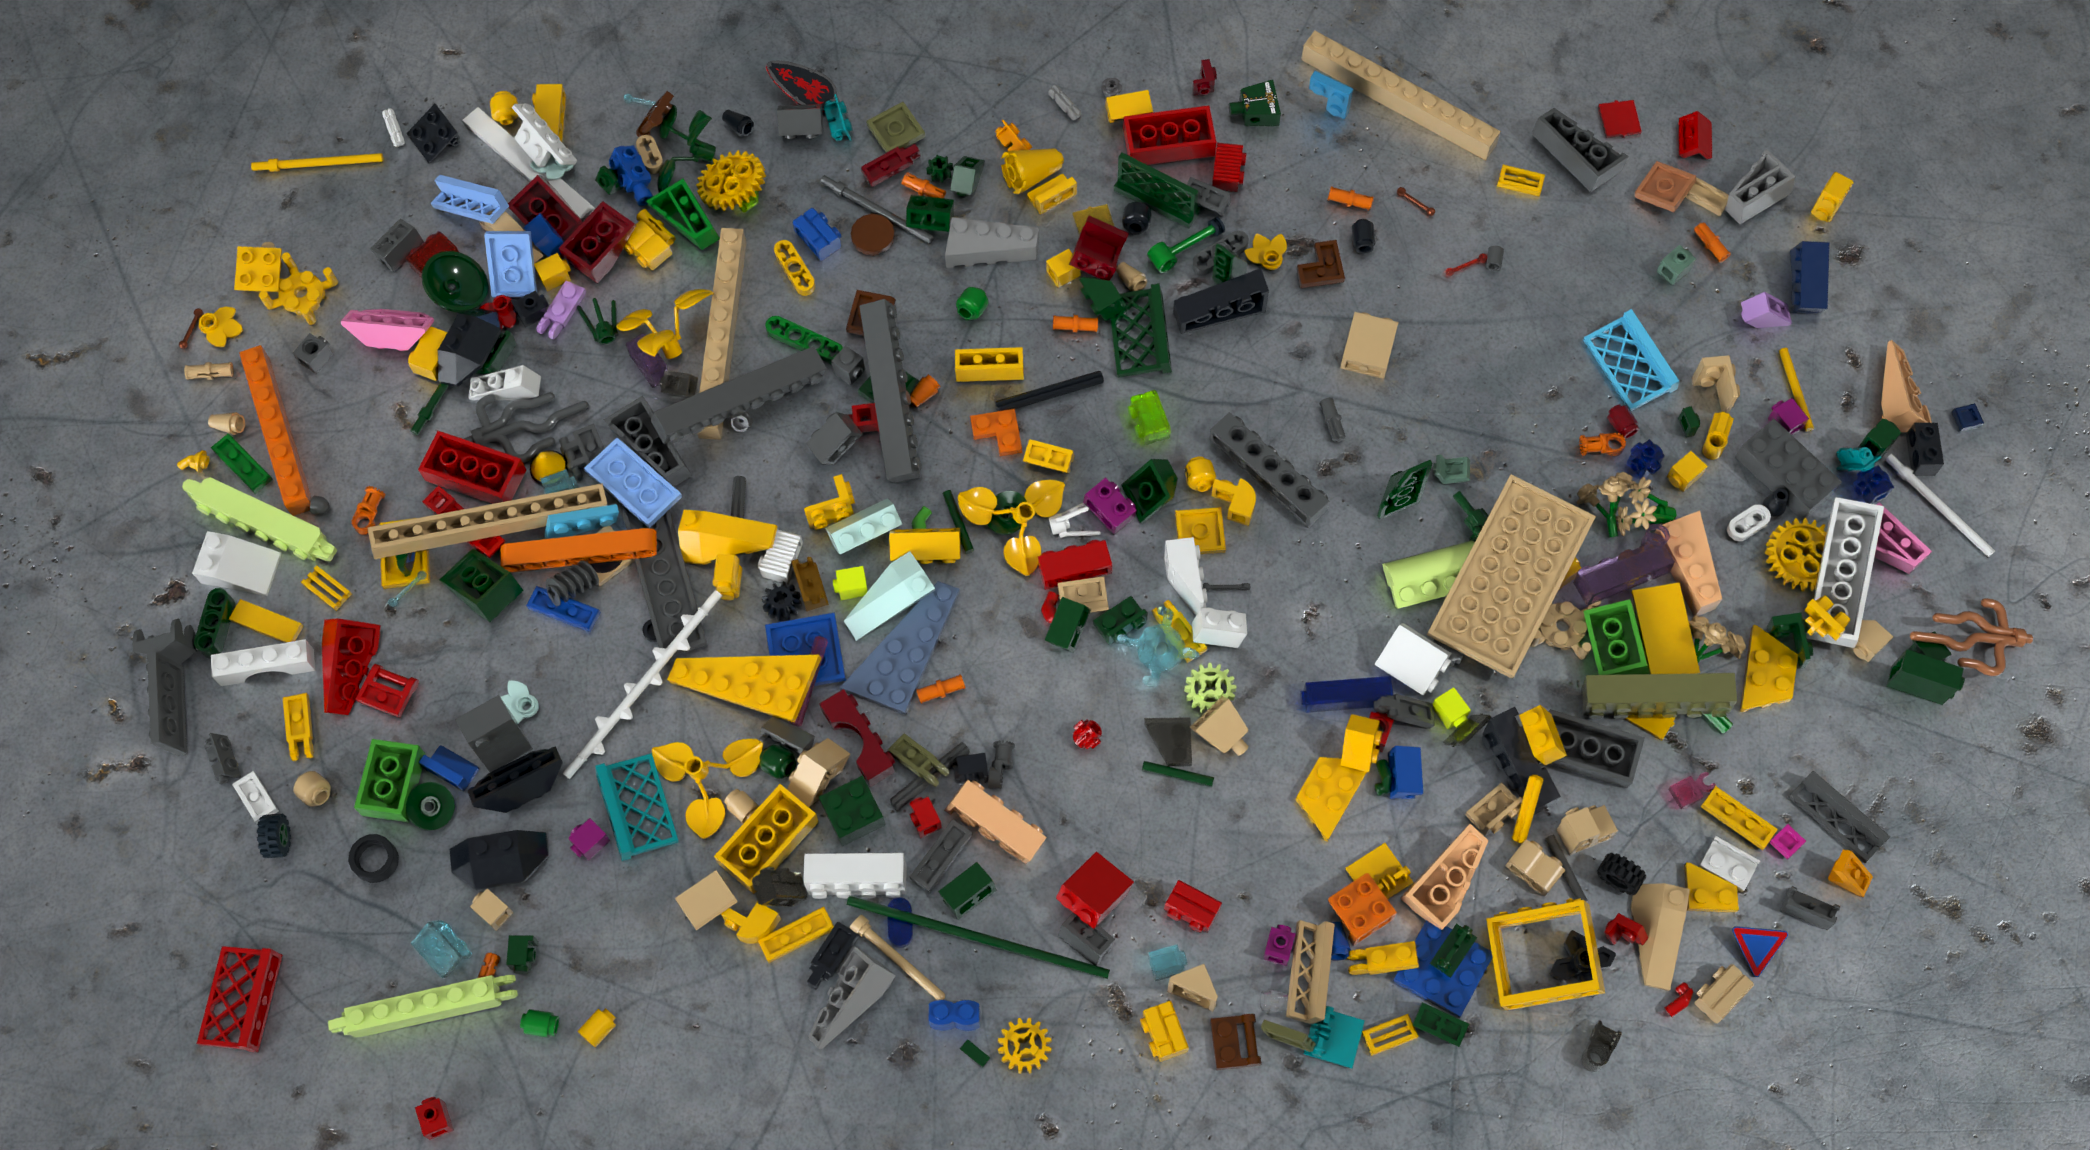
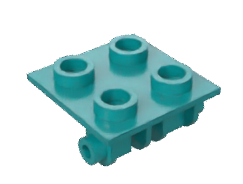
[1304,1006,1365,1069]

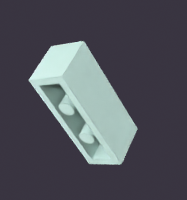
[825,498,902,554]

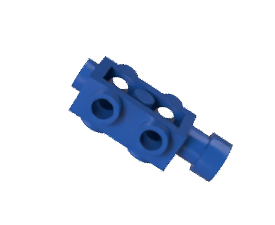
[609,145,653,206]

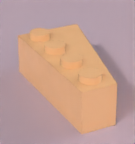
[1652,511,1722,616]
[944,780,1047,864]

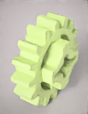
[1184,663,1236,713]

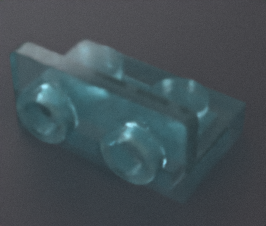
[411,920,472,978]

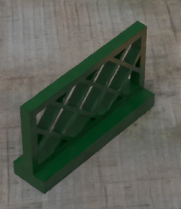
[1114,152,1200,228]
[1111,283,1172,378]

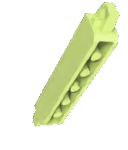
[182,477,337,562]
[328,974,518,1037]

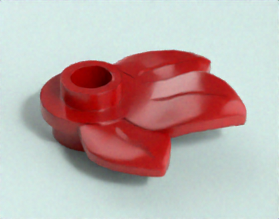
[480,295,517,328]

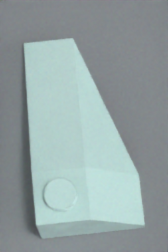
[844,551,935,641]

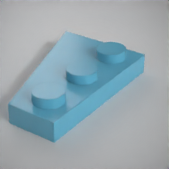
[544,504,619,539]

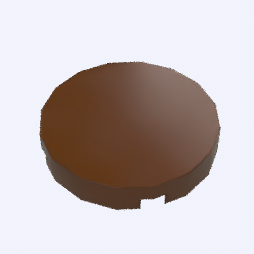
[851,214,895,256]

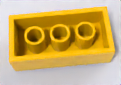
[714,784,819,894]

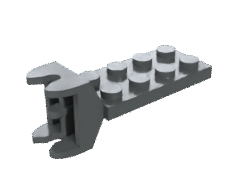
[132,619,197,756]

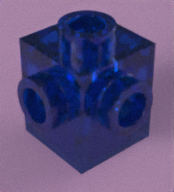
[1627,439,1665,479]
[1853,465,1895,504]

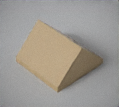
[675,870,738,930]
[1167,964,1218,1012]

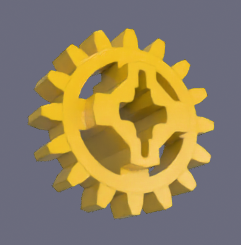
[998,1018,1052,1074]

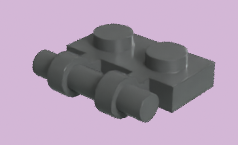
[559,424,604,479]

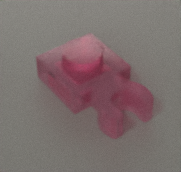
[1668,772,1716,810]

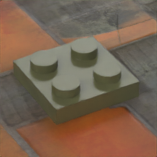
[866,102,926,153]

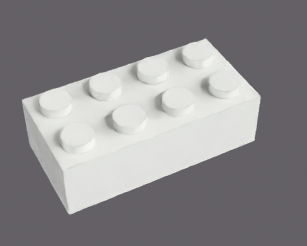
[804,853,907,899]

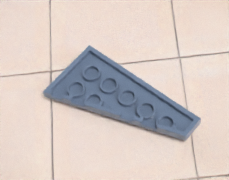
[840,581,960,715]

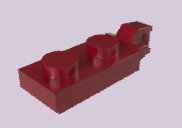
[861,144,921,187]

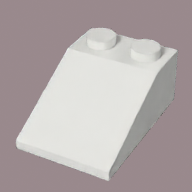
[192,531,282,596]

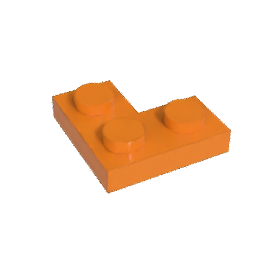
[970,409,1022,456]

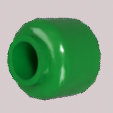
[956,287,989,320]

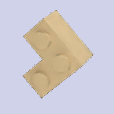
[787,738,850,807]
[1556,805,1618,856]

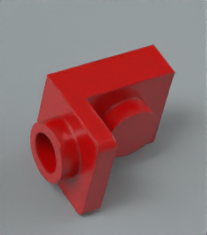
[1605,913,1648,946]

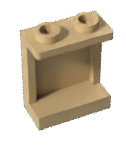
[1340,312,1398,379]

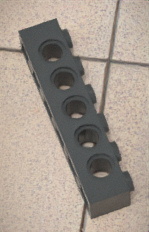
[1209,412,1330,528]

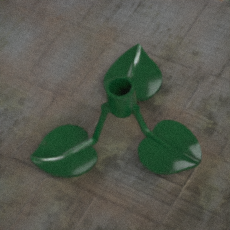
[657,104,716,193]

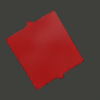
[1598,100,1642,138]

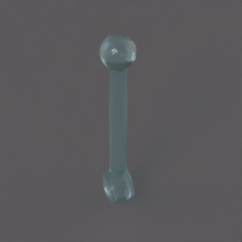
[624,94,656,106]
[388,571,427,607]

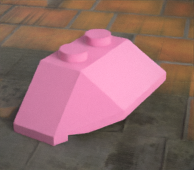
[341,309,434,351]

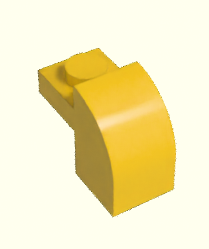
[1211,478,1256,526]
[721,901,781,944]

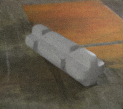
[1048,85,1081,121]

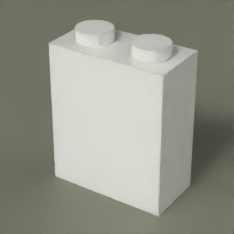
[1374,623,1452,695]

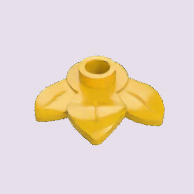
[1244,233,1287,270]
[199,307,243,347]

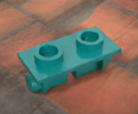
[824,94,853,141]
[1836,447,1882,472]

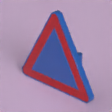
[1732,926,1788,977]

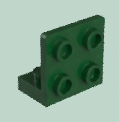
[1767,612,1813,669]

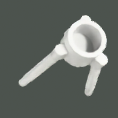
[1048,503,1101,538]

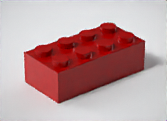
[1123,105,1217,167]
[418,431,526,504]

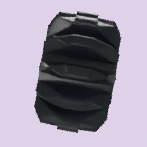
[762,581,802,622]

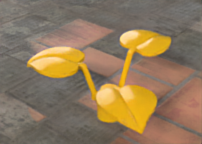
[616,289,714,359]
[958,480,1065,576]
[652,739,763,839]

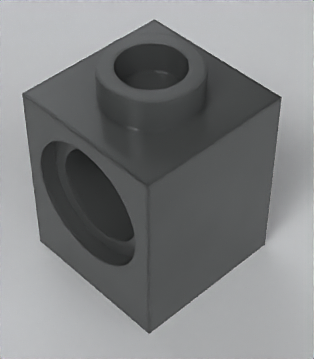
[293,333,333,374]

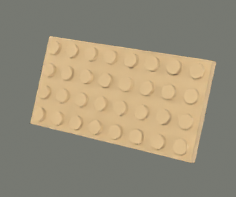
[1427,474,1596,679]

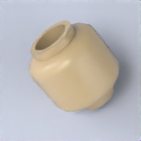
[294,771,331,807]

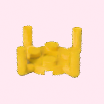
[259,252,338,325]

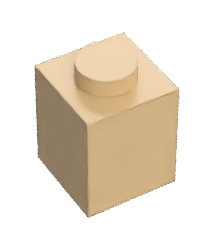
[470,888,513,931]

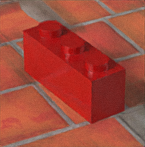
[1038,540,1112,590]

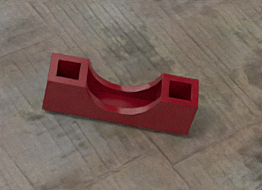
[819,689,895,787]

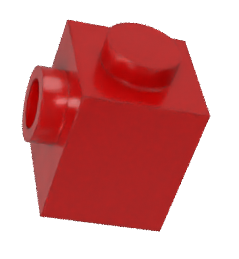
[415,1097,454,1140]

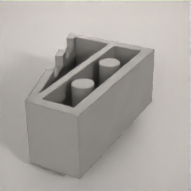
[1725,149,1796,224]

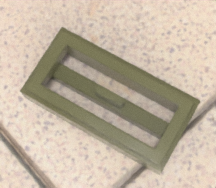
[1261,1020,1316,1052]

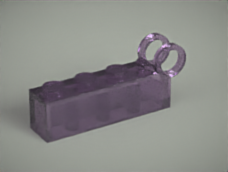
[1573,524,1675,606]

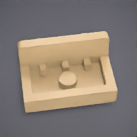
[1465,782,1523,836]

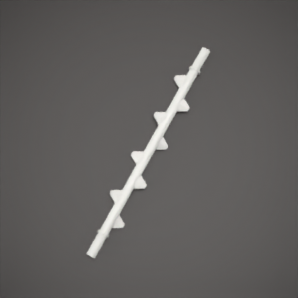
[562,590,722,779]

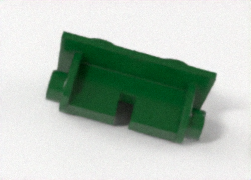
[1429,923,1478,978]

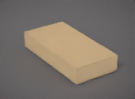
[1686,177,1729,216]

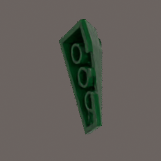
[1377,460,1433,519]

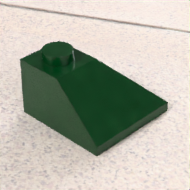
[1121,459,1178,523]

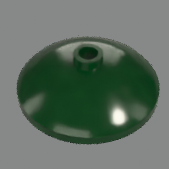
[422,251,488,312]

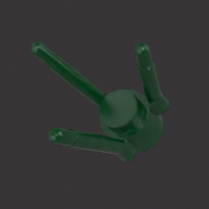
[577,298,619,344]

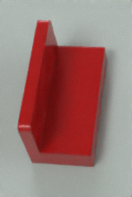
[1679,111,1712,160]

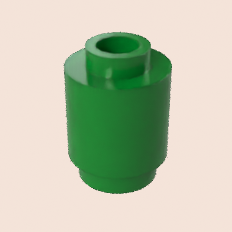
[520,1009,559,1038]

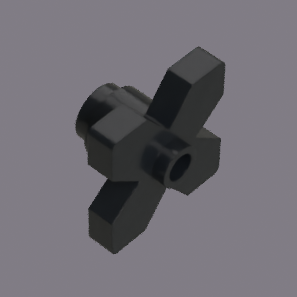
[1549,930,1616,998]

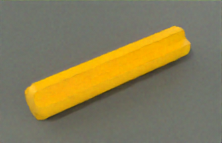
[1512,774,1543,843]

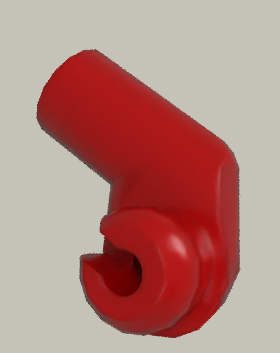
[1041,591,1059,623]

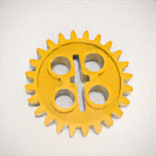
[696,150,766,211]
[1765,518,1827,591]

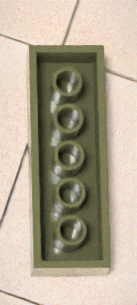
[1581,673,1737,719]

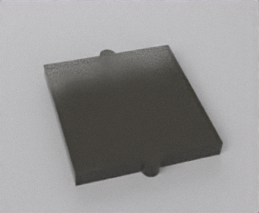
[1443,713,1492,747]

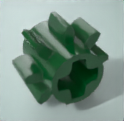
[926,155,953,183]

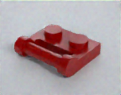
[356,664,419,718]

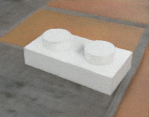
[232,771,279,824]

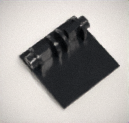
[406,103,460,163]

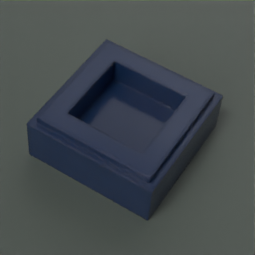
[1951,403,1984,432]

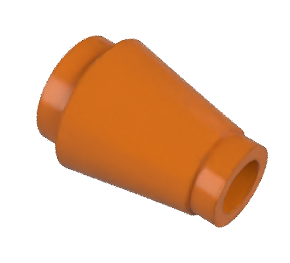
[910,374,941,407]

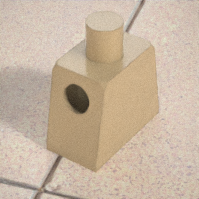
[1190,696,1249,756]

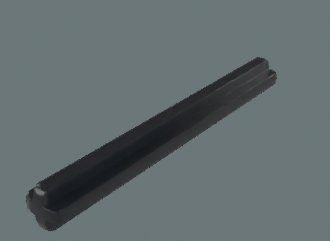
[995,371,1104,411]

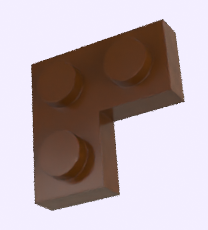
[1297,240,1345,288]

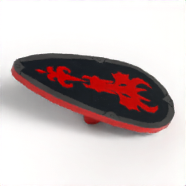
[766,60,837,113]

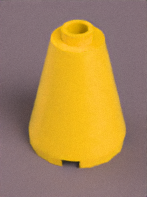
[1001,148,1064,194]

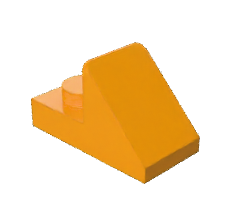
[1828,849,1873,897]

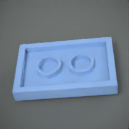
[484,231,537,297]

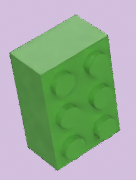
[1583,599,1650,675]
[354,739,426,822]

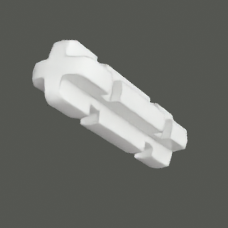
[382,108,405,147]

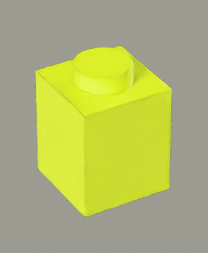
[833,566,868,600]
[1432,687,1471,730]

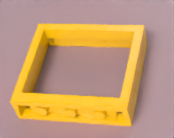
[1486,898,1605,1011]

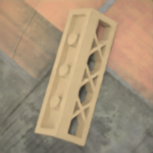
[1286,920,1335,1024]

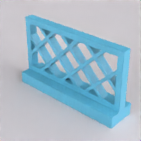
[1583,309,1679,411]

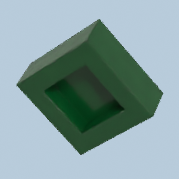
[1678,406,1700,438]

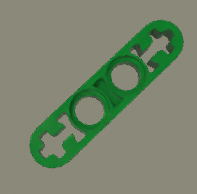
[765,316,843,365]

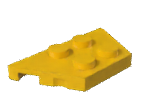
[1740,625,1798,712]
[1296,757,1367,842]

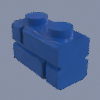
[792,208,842,261]

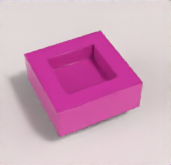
[1769,824,1806,860]

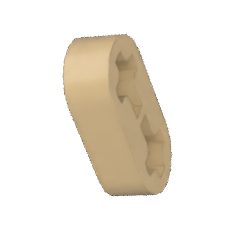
[636,135,664,174]

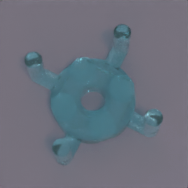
[1117,606,1199,688]

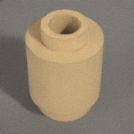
[724,789,759,824]

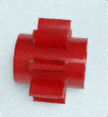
[1073,719,1102,749]

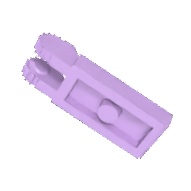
[536,281,586,339]

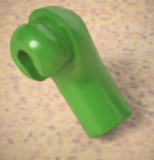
[911,506,932,529]

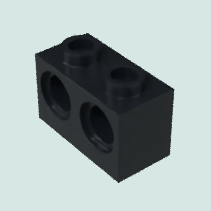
[1906,423,1944,476]

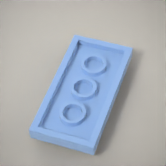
[584,438,682,528]

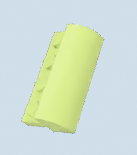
[1382,541,1475,609]

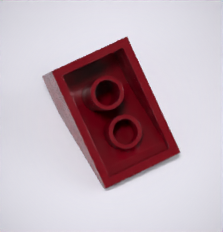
[508,175,583,241]
[559,201,636,284]

